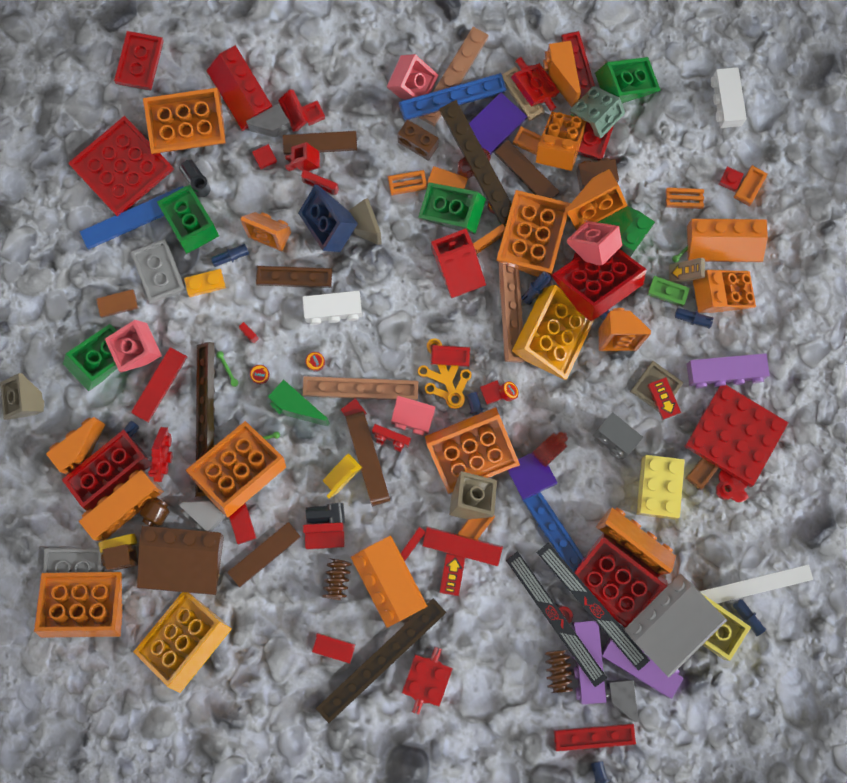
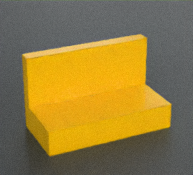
[322,454,362,499]

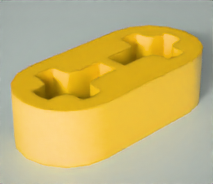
[98,533,137,553]

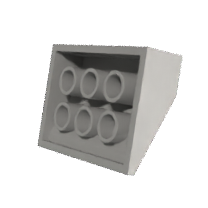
[624,573,727,677]

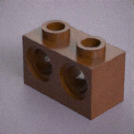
[397,119,439,161]
[101,544,138,570]

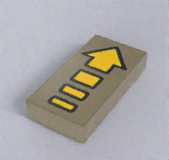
[669,258,705,283]

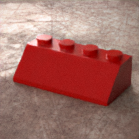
[206,45,272,131]
[62,429,152,511]

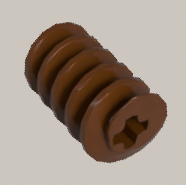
[321,558,352,601]
[544,650,573,693]

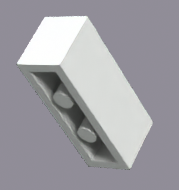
[711,67,747,128]
[303,291,362,325]

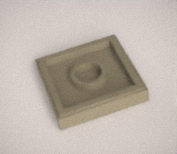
[630,360,684,411]

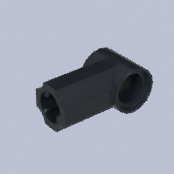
[179,159,211,197]
[306,503,345,524]

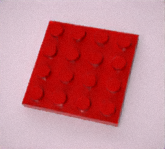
[68,115,174,216]
[684,385,789,487]

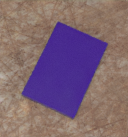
[469,93,527,156]

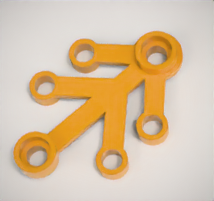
[418,338,472,409]

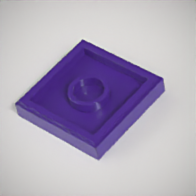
[507,449,558,501]

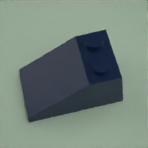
[298,185,358,252]

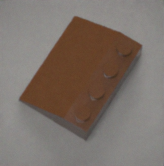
[137,526,224,595]

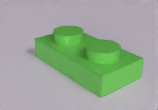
[647,276,690,307]

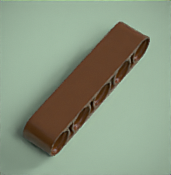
[345,411,391,507]

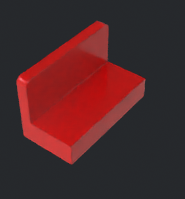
[303,523,345,549]
[312,633,356,664]

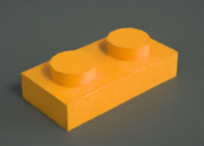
[184,269,226,297]

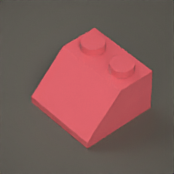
[387,54,439,100]
[567,221,622,265]
[105,320,162,372]
[391,396,435,436]

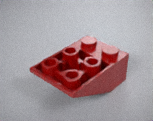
[431,228,486,299]

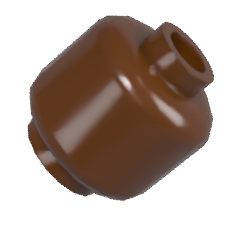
[140,497,170,527]

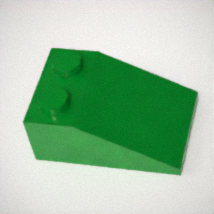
[595,57,661,104]
[418,182,486,234]
[157,184,219,254]
[597,206,655,257]
[63,324,117,392]
[268,379,330,426]

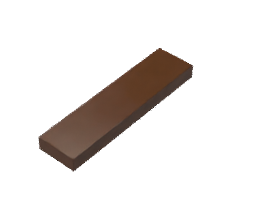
[283,131,357,155]
[495,140,560,199]
[256,266,333,288]
[227,522,301,588]

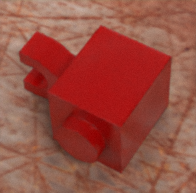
[285,142,320,172]

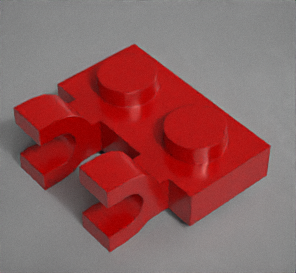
[372,424,411,453]

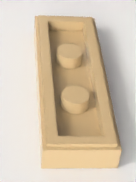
[502,67,545,122]

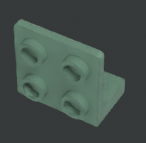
[570,86,625,138]

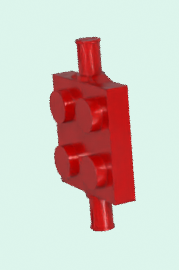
[511,57,560,112]
[148,427,173,482]
[401,646,453,715]

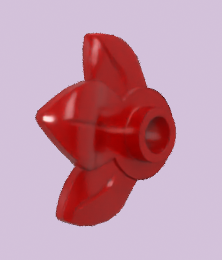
[716,470,749,503]

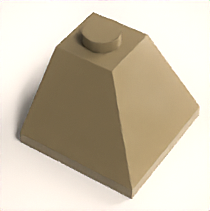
[349,198,382,245]
[0,373,45,420]
[449,471,497,520]

